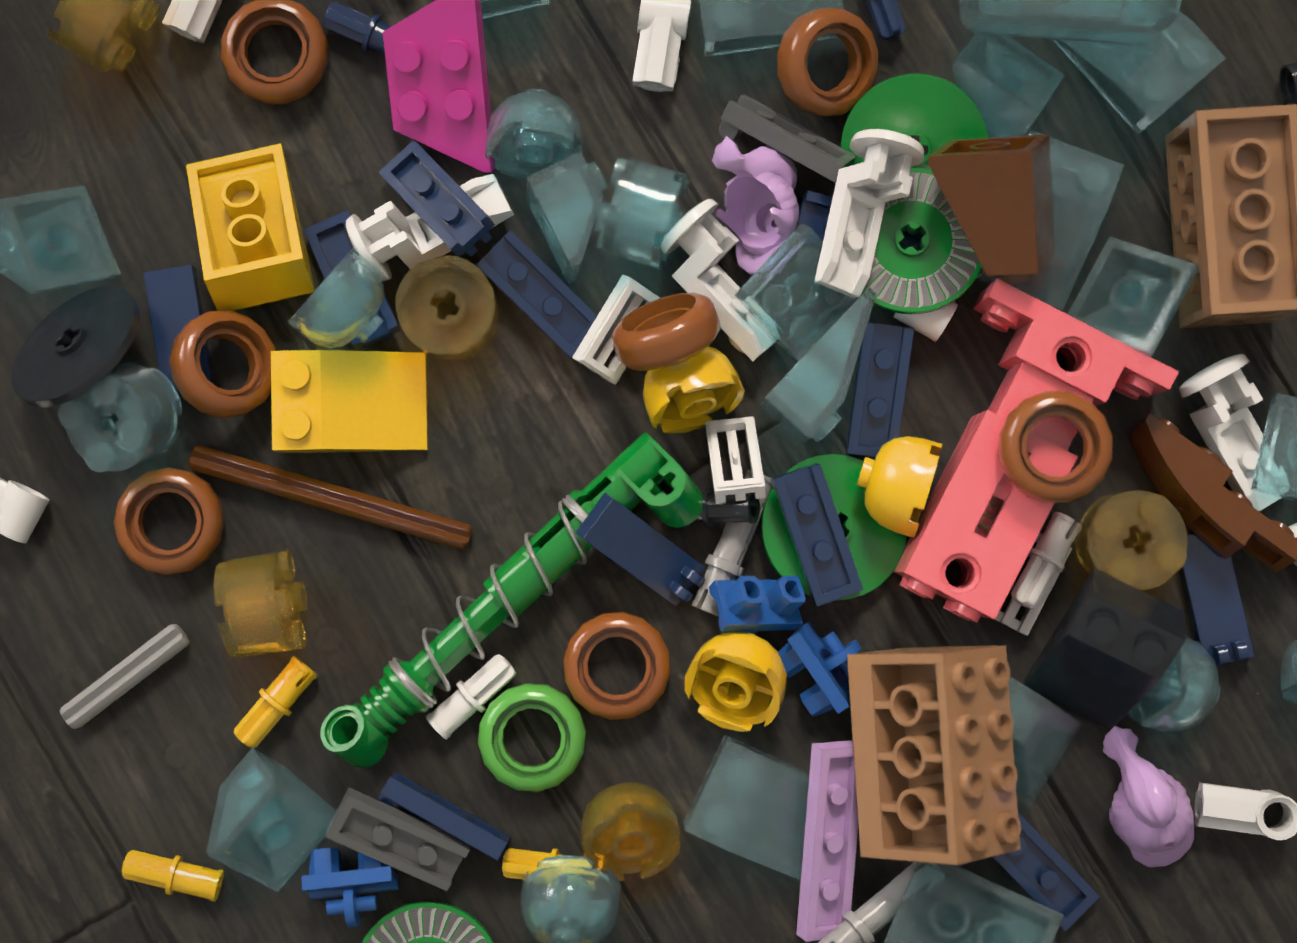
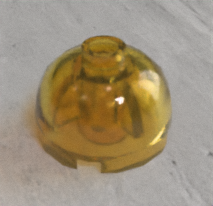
[580,782,681,881]

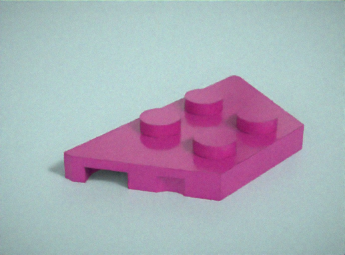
[383,0,496,172]

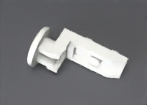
[814,129,924,298]
[346,174,514,281]
[660,199,778,361]
[1179,354,1291,511]

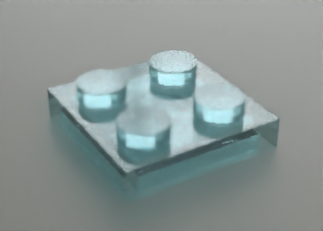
[734,223,861,361]

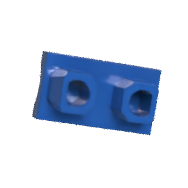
[708,576,806,635]
[778,621,862,717]
[301,848,399,928]

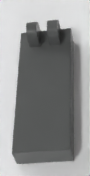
[719,94,857,183]
[326,788,470,891]

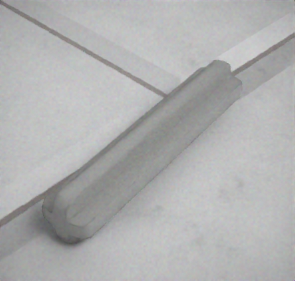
[60,624,189,729]

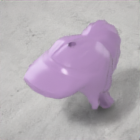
[712,136,799,276]
[1103,726,1194,868]

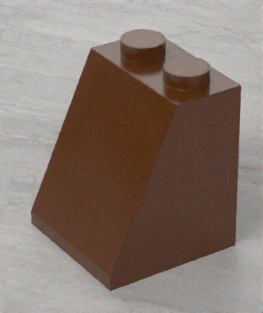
[929,134,1055,283]

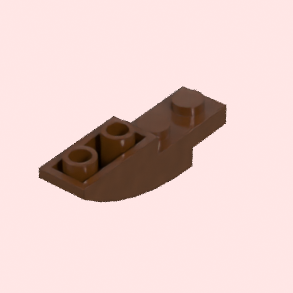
[1129,413,1297,573]

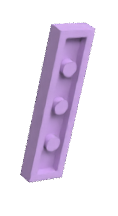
[796,740,858,942]

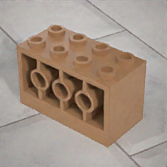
[1165,104,1297,329]
[847,645,1021,865]

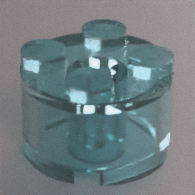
[595,157,689,270]
[58,362,182,473]

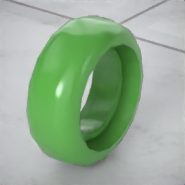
[478,683,586,792]

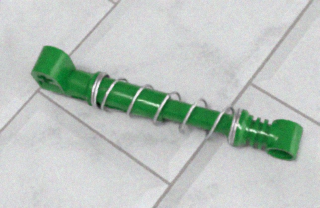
[321,432,703,769]

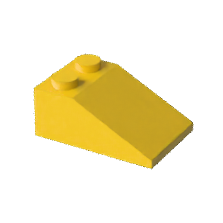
[186,143,315,311]
[271,350,428,453]

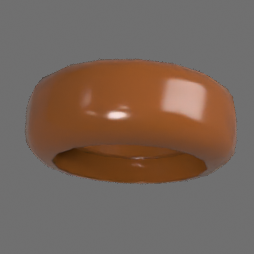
[221,0,328,104]
[777,8,878,117]
[612,293,720,371]
[169,310,276,418]
[999,391,1112,503]
[114,467,225,575]
[563,612,671,720]

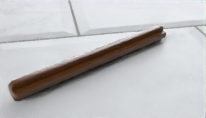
[189,445,472,550]

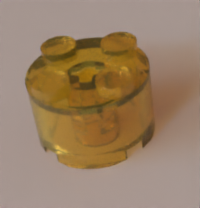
[48,0,160,73]
[395,255,499,360]
[1075,490,1188,590]
[214,550,307,658]

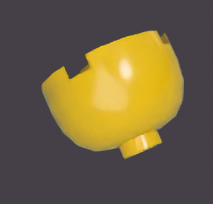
[643,346,745,434]
[857,436,942,538]
[685,631,787,732]

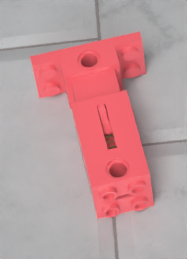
[893,279,1179,623]

